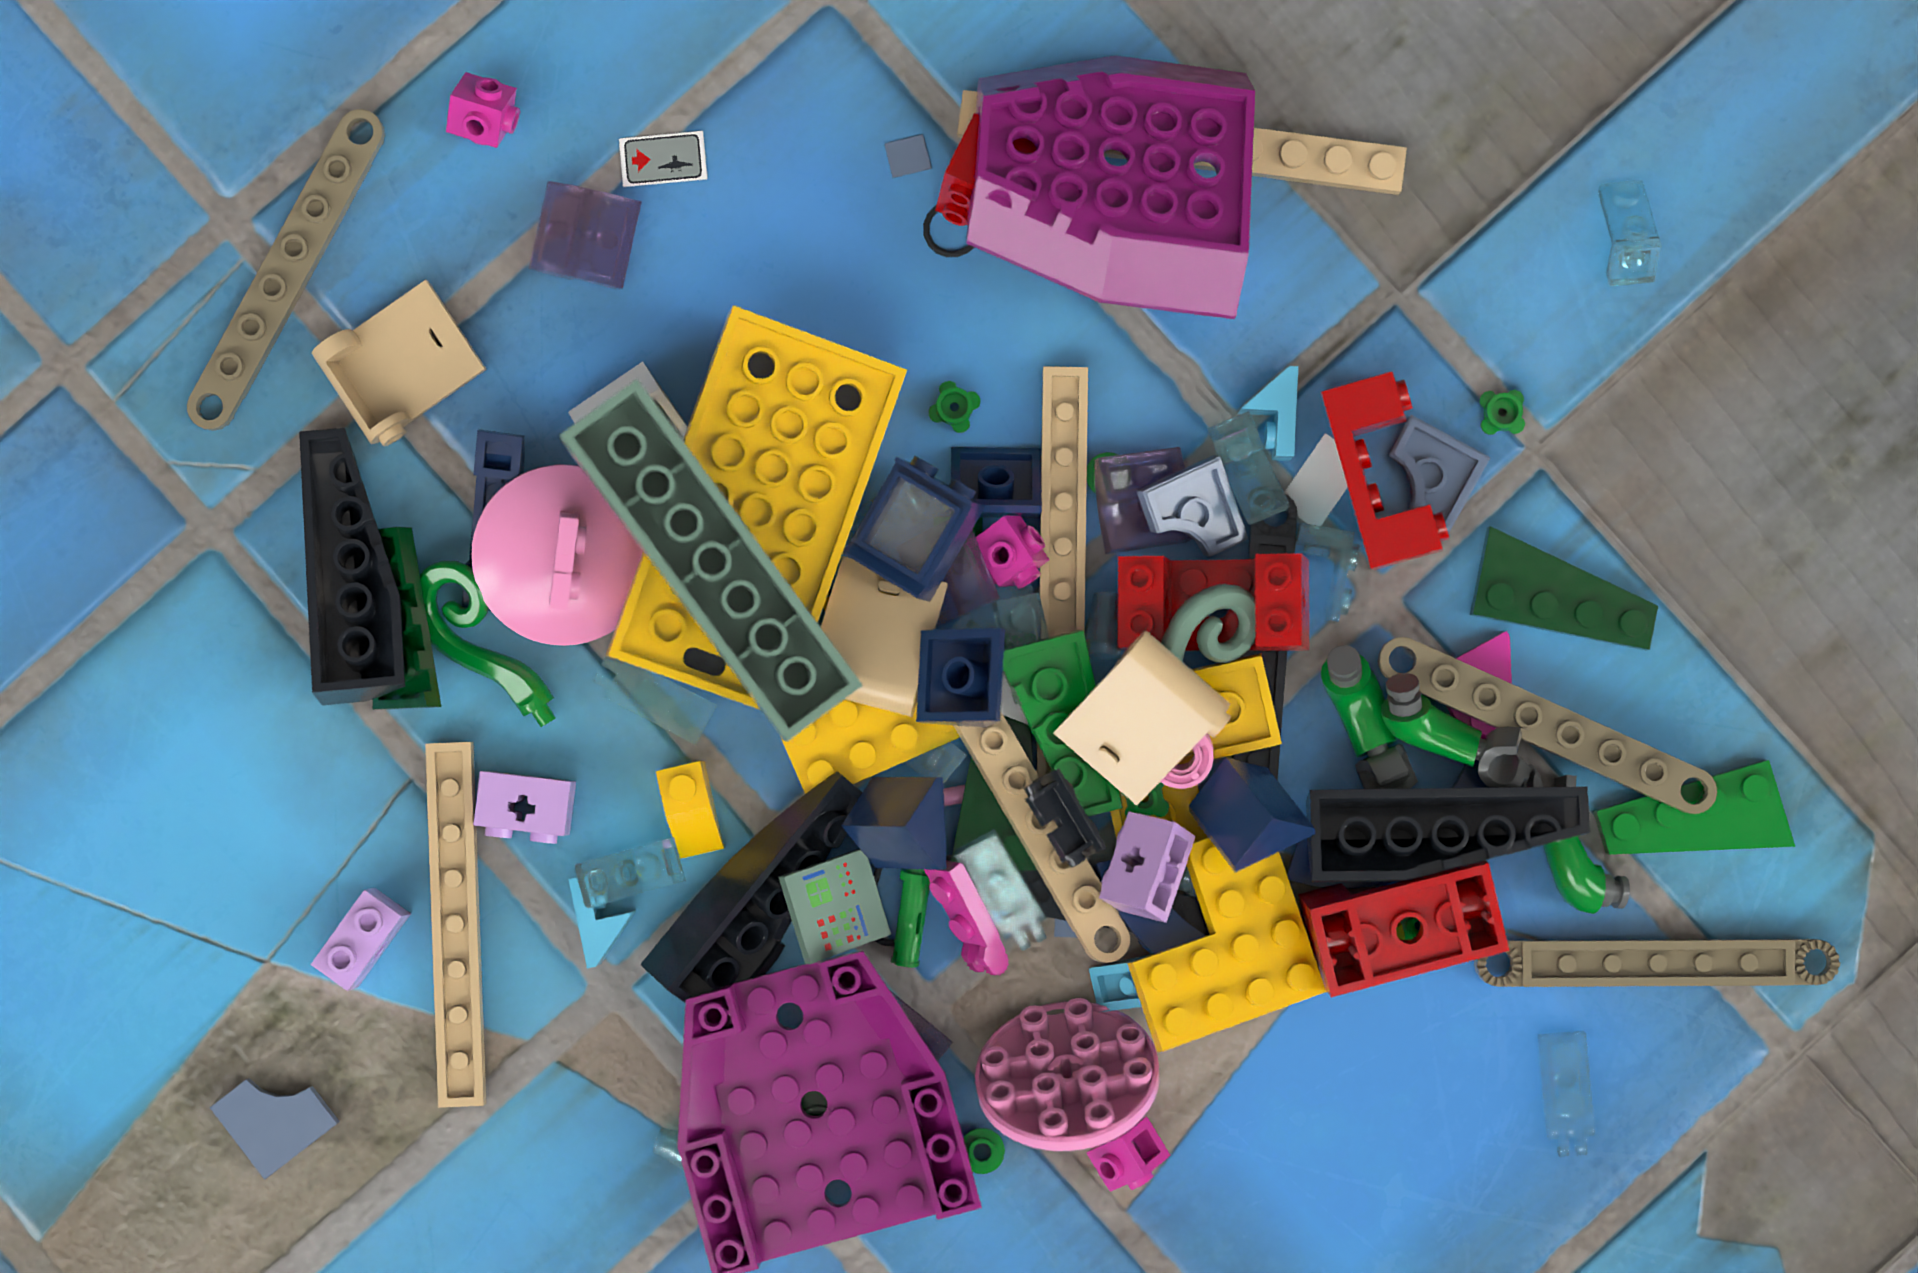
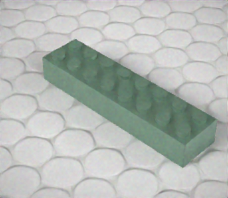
[559,379,863,741]

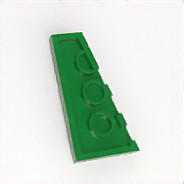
[1003,630,1123,817]
[1593,760,1796,855]

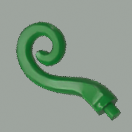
[420,560,556,727]

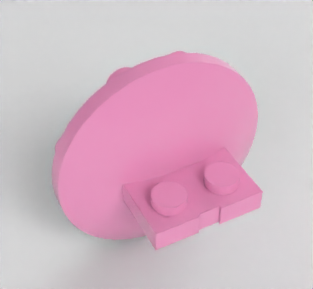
[471,464,643,646]
[975,998,1160,1151]

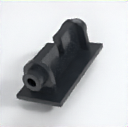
[1023,768,1106,868]

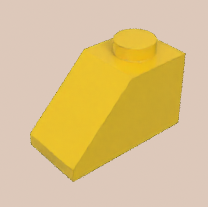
[655,761,725,859]

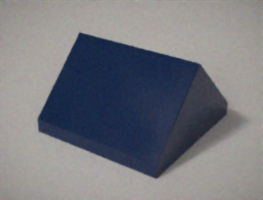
[950,447,1042,518]
[916,628,1005,728]
[1189,758,1315,873]
[841,777,947,870]

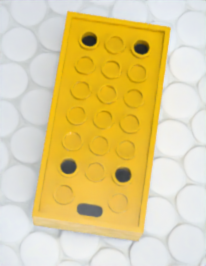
[606,305,907,709]

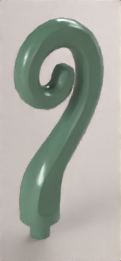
[1161,584,1255,663]

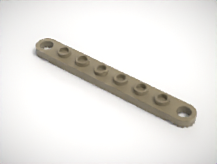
[187,109,385,431]
[1377,637,1717,814]
[1474,939,1840,987]

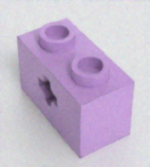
[473,771,576,844]
[1099,811,1196,923]
[310,888,411,991]

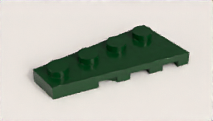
[1470,526,1658,651]
[372,527,442,710]
[951,715,1037,874]

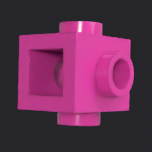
[446,72,520,148]
[970,516,1049,589]
[1086,1116,1171,1192]

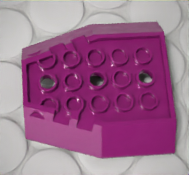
[966,55,1255,319]
[677,951,982,1273]

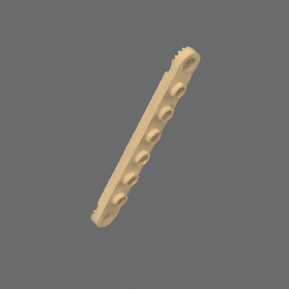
[953,712,1130,963]

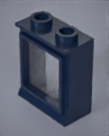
[842,456,985,602]

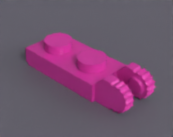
[924,861,1010,976]

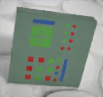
[779,848,891,964]

